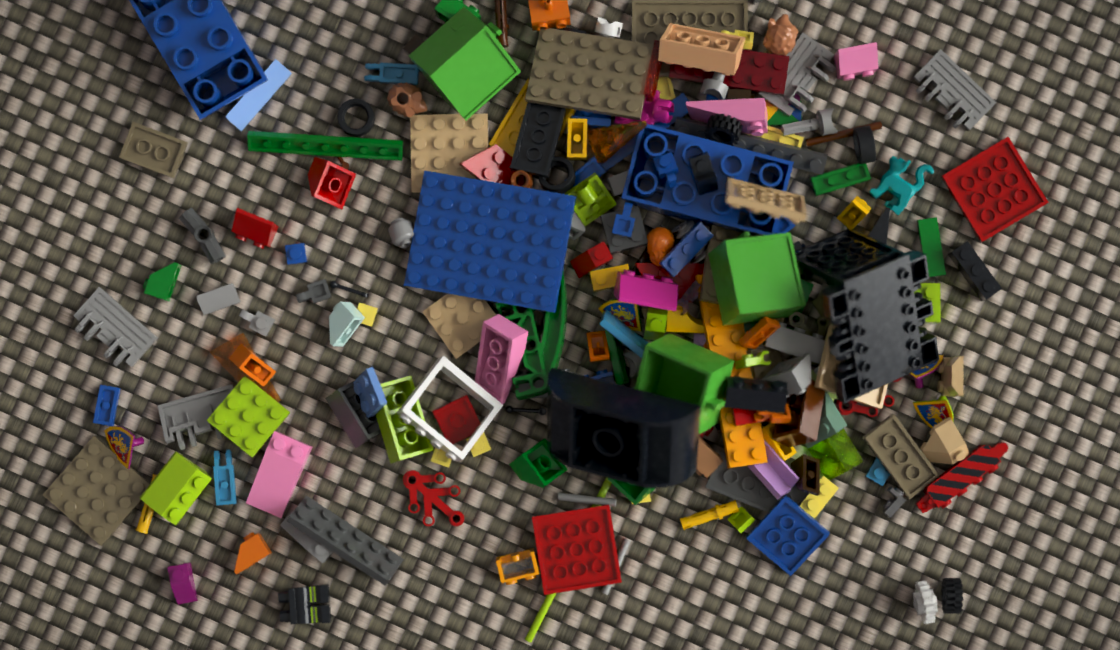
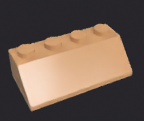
[658,23,745,75]

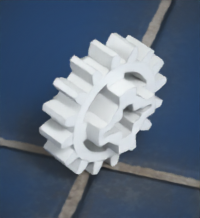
[913,580,938,624]

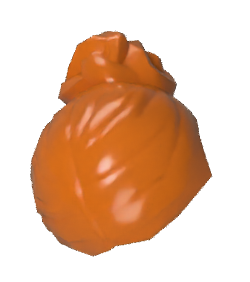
[647,227,675,266]

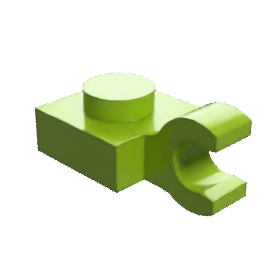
[734,350,771,369]

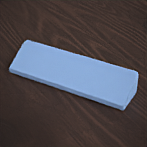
[225,59,292,132]

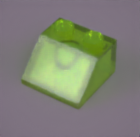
[807,428,864,480]

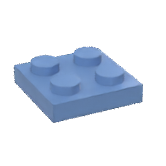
[353,367,387,418]

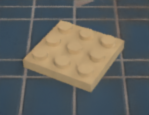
[422,294,496,359]

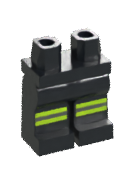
[278,584,332,625]

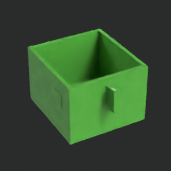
[409,7,521,121]
[708,231,806,326]
[635,333,734,434]

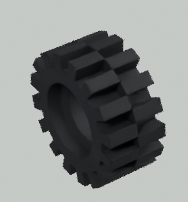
[704,114,742,146]
[941,578,963,614]

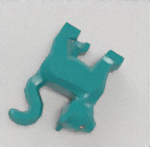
[869,156,934,216]

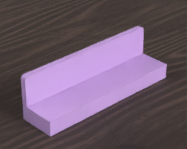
[748,440,799,500]

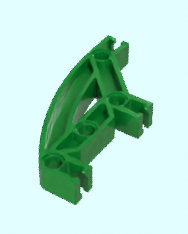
[496,269,567,401]

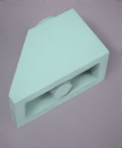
[329,301,365,347]

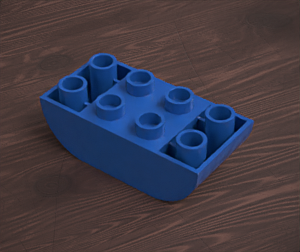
[129,0,268,120]
[622,122,794,237]

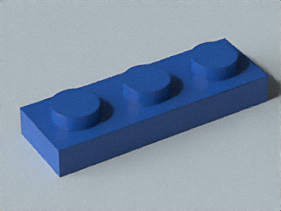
[659,221,714,277]

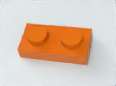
[739,317,781,349]

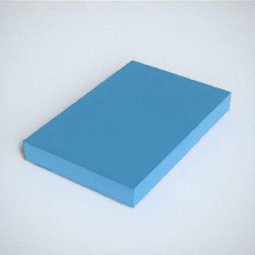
[599,309,649,358]

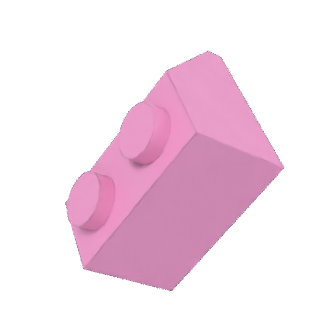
[833,42,878,81]

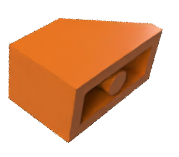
[229,343,276,387]
[234,532,272,575]

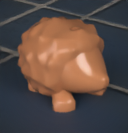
[763,14,798,56]
[387,82,428,117]

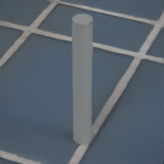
[558,493,617,507]
[601,538,631,595]

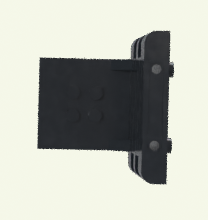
[795,229,939,403]

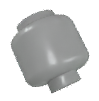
[388,218,414,248]

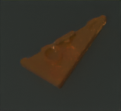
[587,121,647,164]

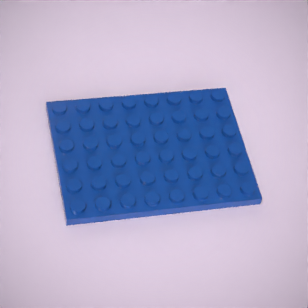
[404,171,576,313]

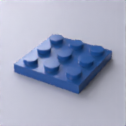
[746,494,830,576]

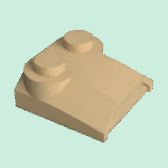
[938,356,964,397]

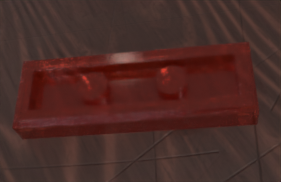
[643,40,662,102]

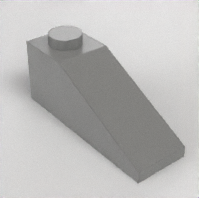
[280,510,333,563]

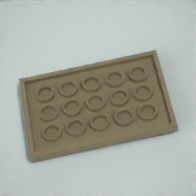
[632,0,748,77]
[525,27,655,120]

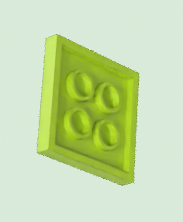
[206,376,290,458]

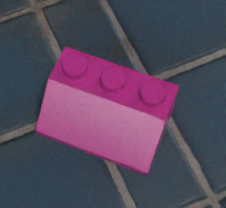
[613,269,678,311]

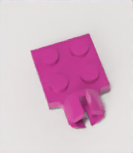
[614,89,674,128]

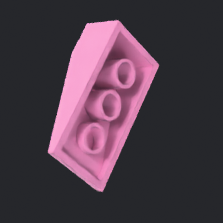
[686,98,768,136]
[475,314,528,404]
[246,431,313,518]

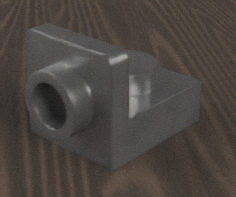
[882,487,906,518]

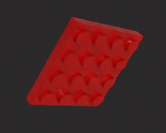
[941,137,1049,243]
[532,505,622,595]

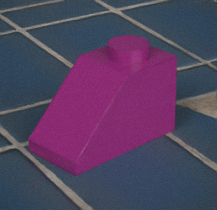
[167,562,198,605]

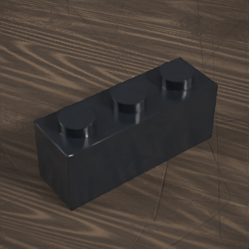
[948,241,1002,301]
[725,376,788,413]

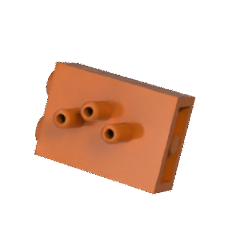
[528,0,571,31]

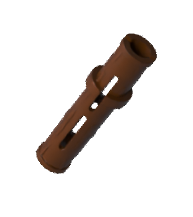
[495,0,509,48]

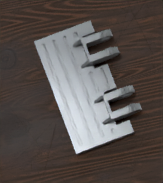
[758,33,836,117]
[913,49,997,131]
[73,287,158,367]
[157,384,234,450]

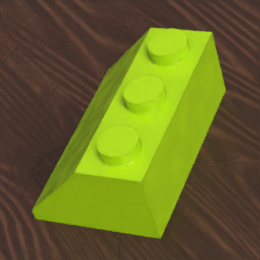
[140,451,212,525]

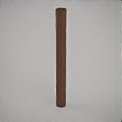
[805,121,882,147]

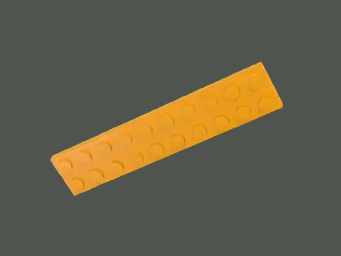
[695,274,768,469]

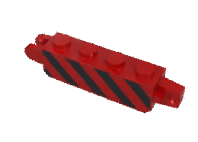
[916,442,1009,513]

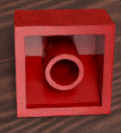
[231,208,279,249]

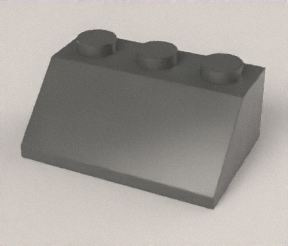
[325,380,381,448]

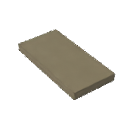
[862,413,940,500]

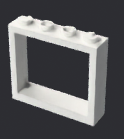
[397,356,503,462]

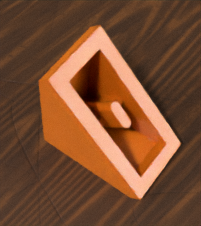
[587,331,610,363]

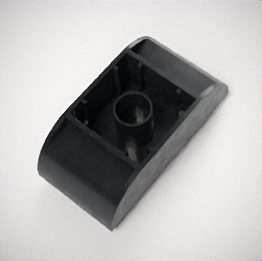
[547,368,700,488]

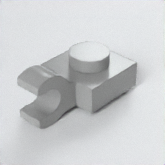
[239,309,275,337]

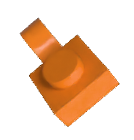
[754,403,792,423]

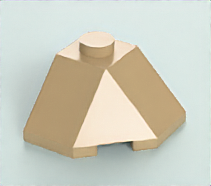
[920,417,970,464]

